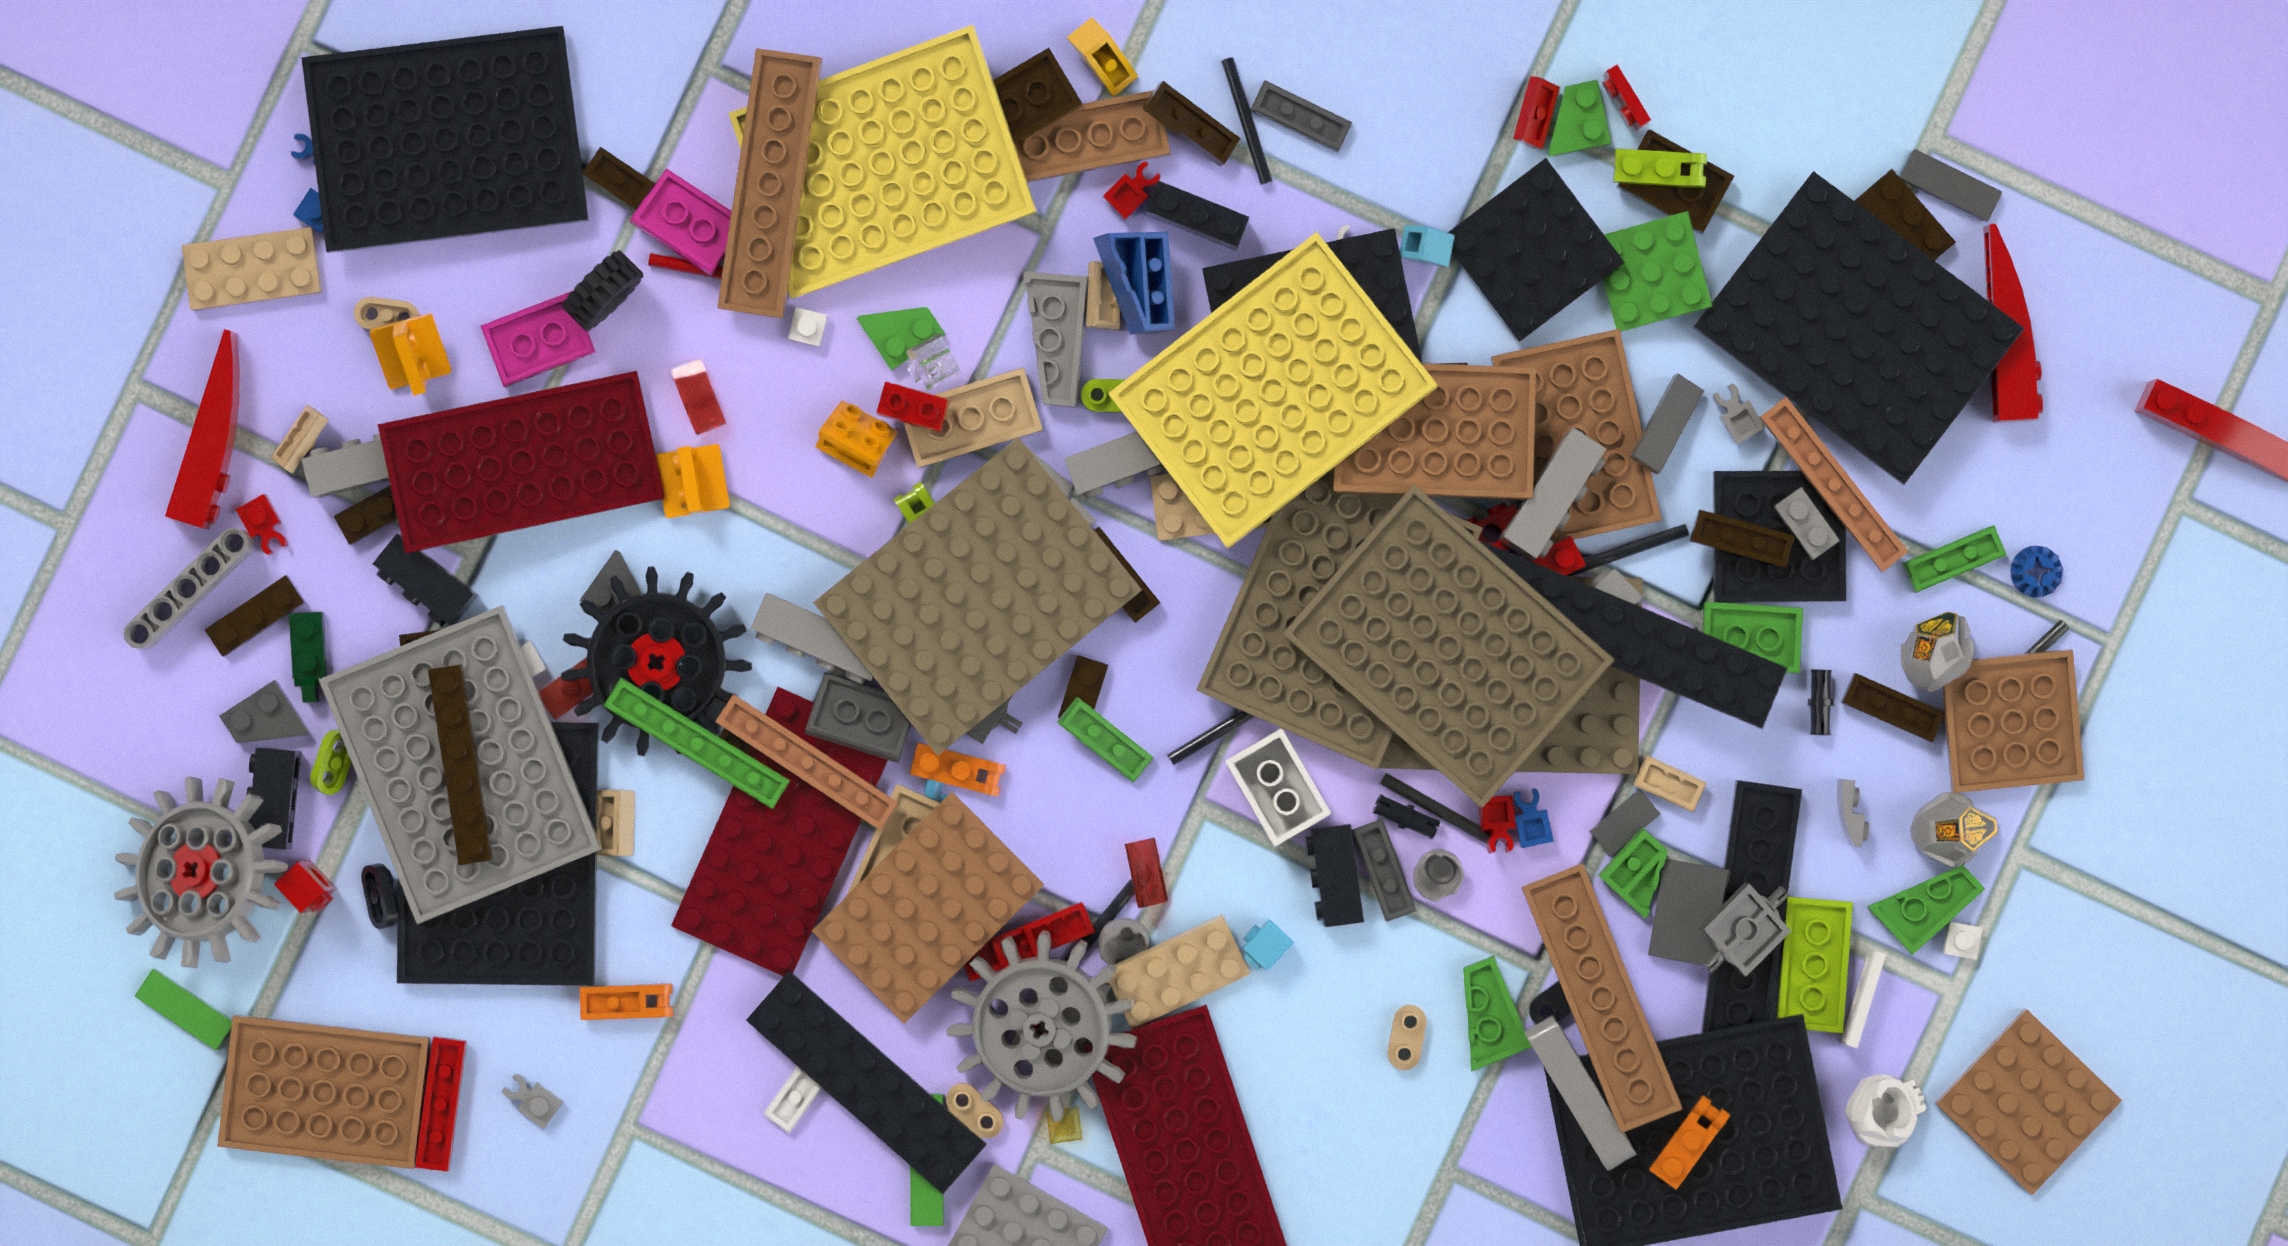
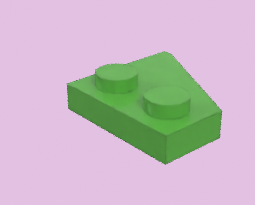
[1548,79,1611,158]
[857,307,946,371]
[1598,827,1668,918]

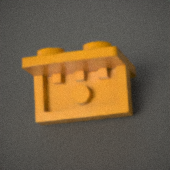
[370,313,452,396]
[815,401,898,478]
[656,444,730,519]

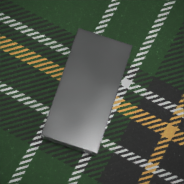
[1589,789,1661,856]

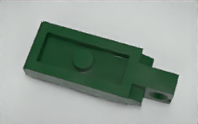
[289,612,328,703]

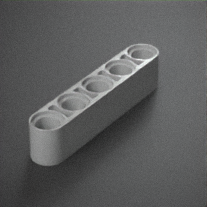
[123,528,255,649]
[1524,1015,1636,1171]

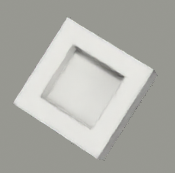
[788,307,828,347]
[1942,921,1983,960]

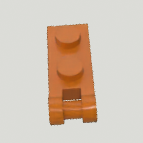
[910,743,1006,797]
[579,983,673,1020]
[1649,1095,1730,1190]

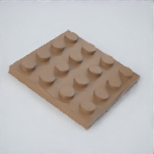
[1942,649,2084,793]
[1935,1009,2122,1195]

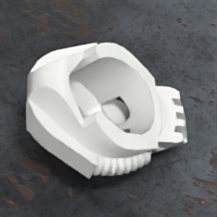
[1845,1074,1926,1148]

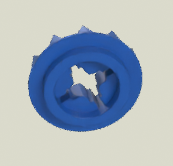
[2010,545,2064,598]

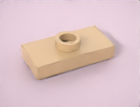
[1086,261,1121,331]
[271,404,329,474]
[1633,755,1707,812]

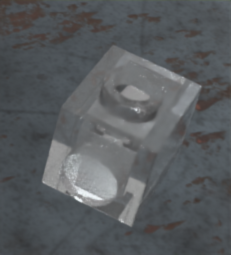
[906,333,962,391]

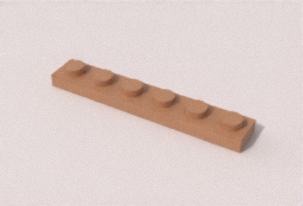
[1759,397,1909,572]
[715,694,899,830]

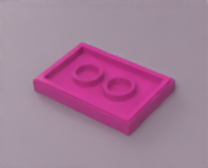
[629,168,732,276]
[480,291,596,387]

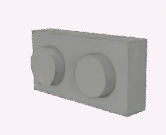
[1773,487,1840,560]

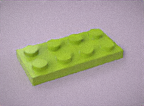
[1776,896,1853,1033]

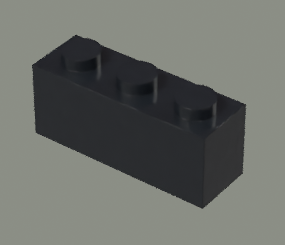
[1146,180,1250,251]
[372,533,479,626]
[246,748,301,850]
[1305,824,1364,928]

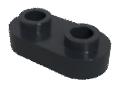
[361,863,398,929]
[1528,980,1571,1024]

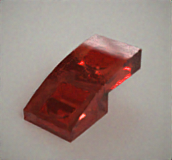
[671,359,727,436]

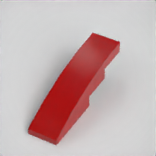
[963,902,1095,982]

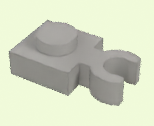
[1713,383,1765,445]
[502,1073,564,1129]

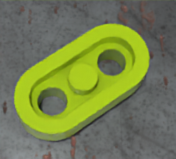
[1081,379,1126,413]
[310,729,352,795]

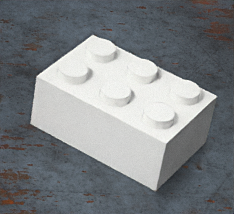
[1225,728,1332,847]

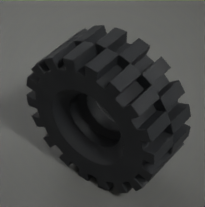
[562,250,644,331]

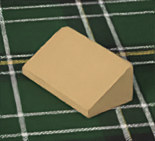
[597,790,635,856]

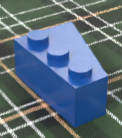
[1093,231,1175,335]

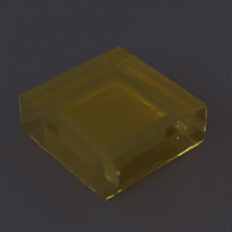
[1046,1106,1083,1144]

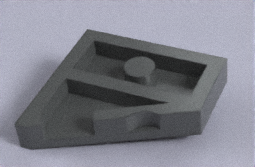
[579,549,642,633]
[219,680,310,743]

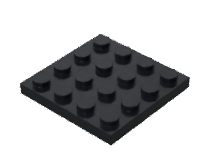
[1447,158,1625,342]
[1713,471,1846,602]

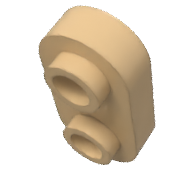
[354,297,421,330]
[1387,1004,1427,1070]
[946,1082,1004,1138]

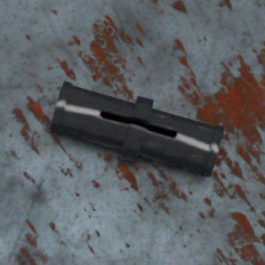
[1808,669,1834,735]
[1372,794,1440,840]

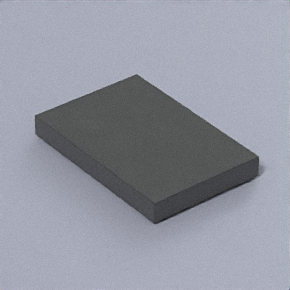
[804,672,911,763]
[1648,858,1730,965]

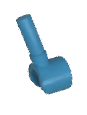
[923,779,948,802]

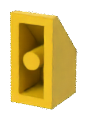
[1066,17,1139,97]

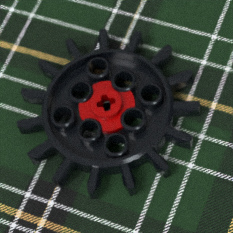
[561,566,752,756]

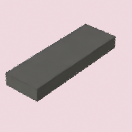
[1250,80,1353,153]
[1900,149,2003,222]
[1630,373,1705,474]
[1352,818,1417,922]

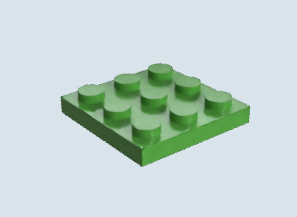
[1603,211,1713,332]

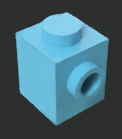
[1400,225,1455,267]
[1242,919,1294,971]

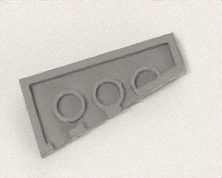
[1023,272,1088,408]

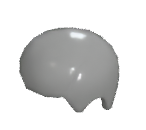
[1413,849,1464,902]
[1099,918,1149,965]

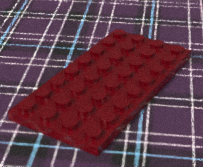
[377,371,665,554]
[671,686,889,977]
[1082,1004,1287,1246]

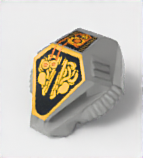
[1901,611,1975,692]
[1910,792,1998,868]

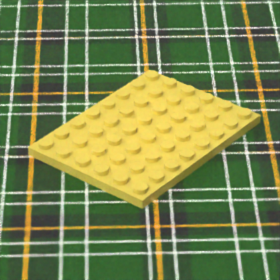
[728,25,1037,299]
[1108,232,1438,549]

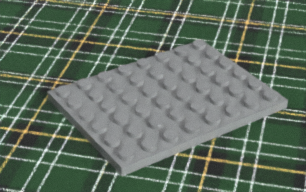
[319,605,602,924]

